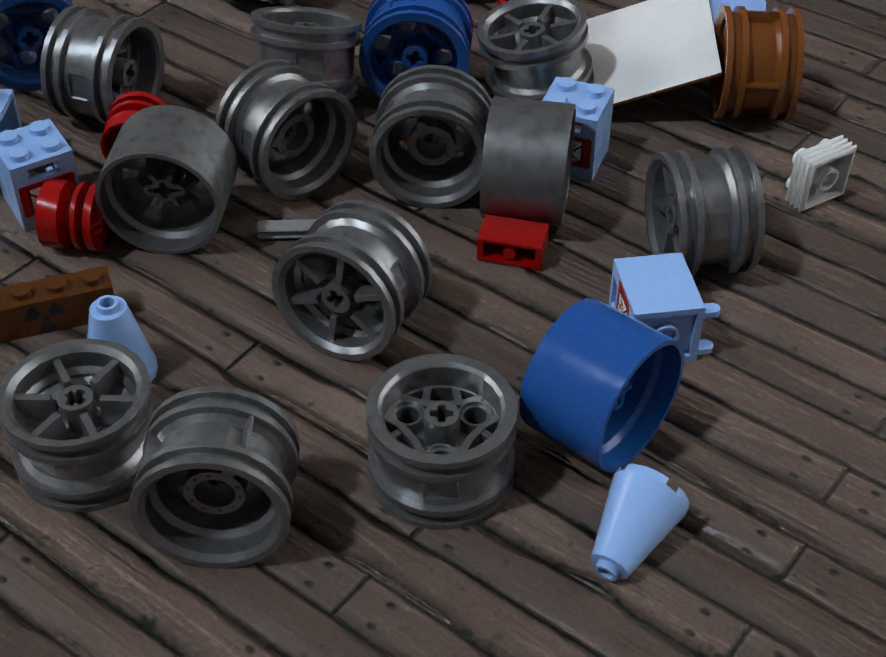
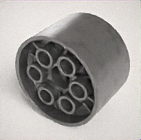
[480,96,576,227]
[95,105,238,254]

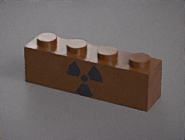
[0,266,114,343]

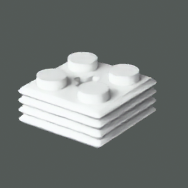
[785,135,857,212]

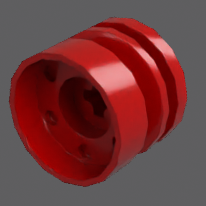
[100,91,167,171]
[35,179,112,252]

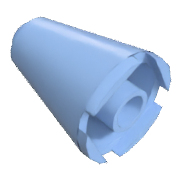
[87,295,158,382]
[591,463,689,581]

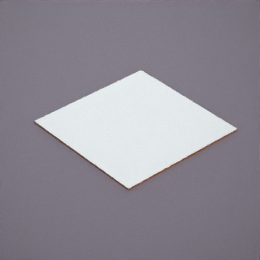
[584,0,723,106]

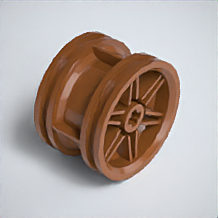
[709,6,805,121]

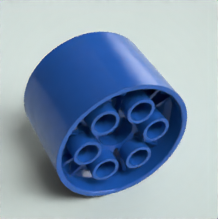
[519,298,684,473]

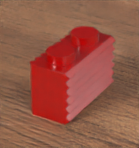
[477,214,550,271]

